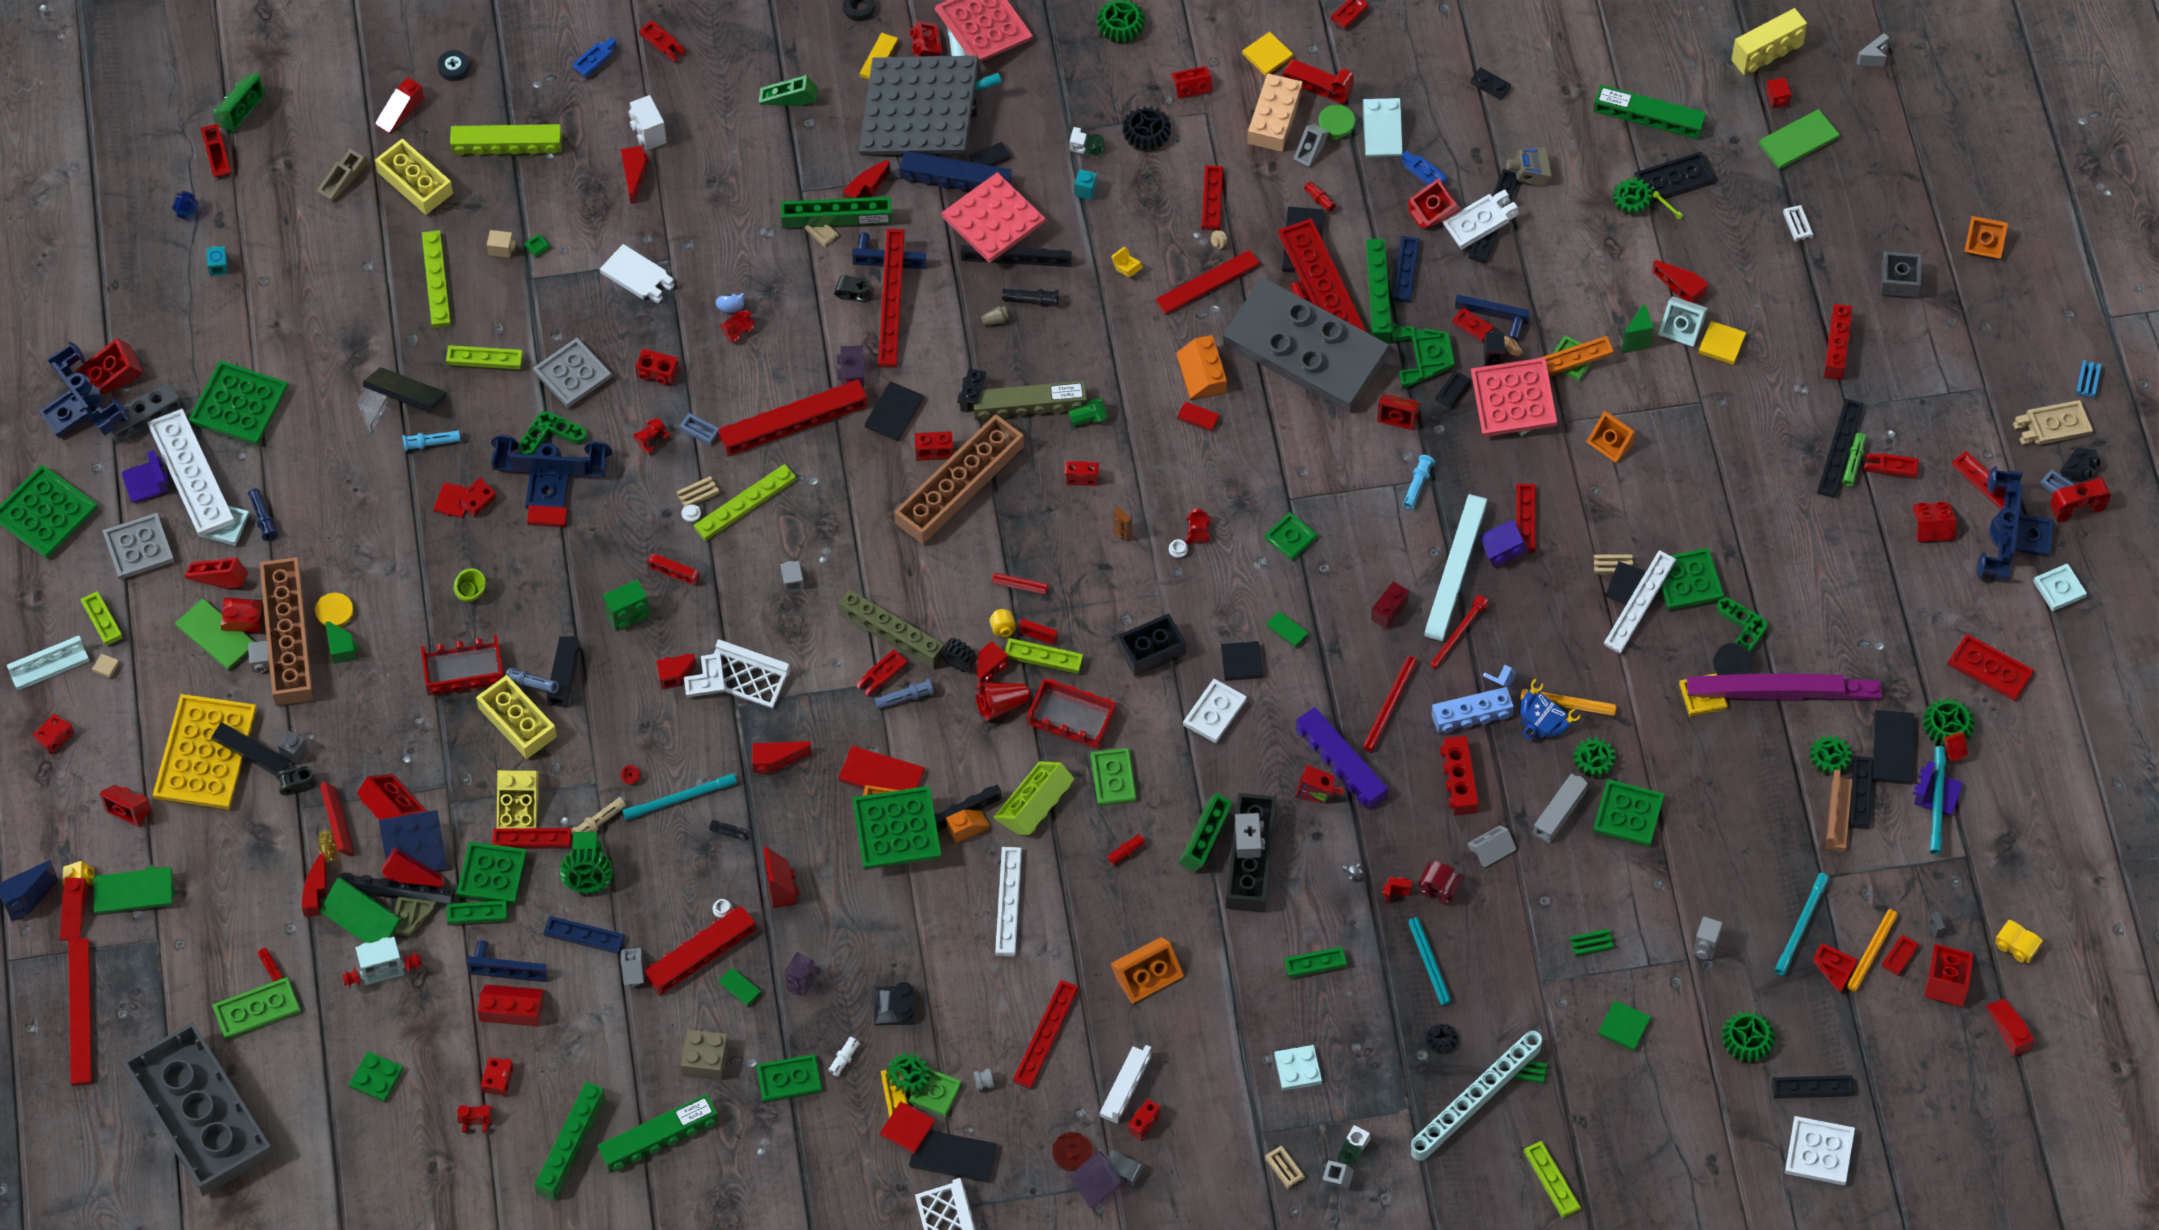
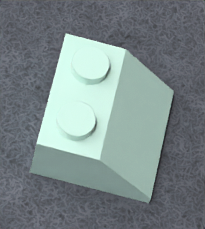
[1658,297,1708,346]

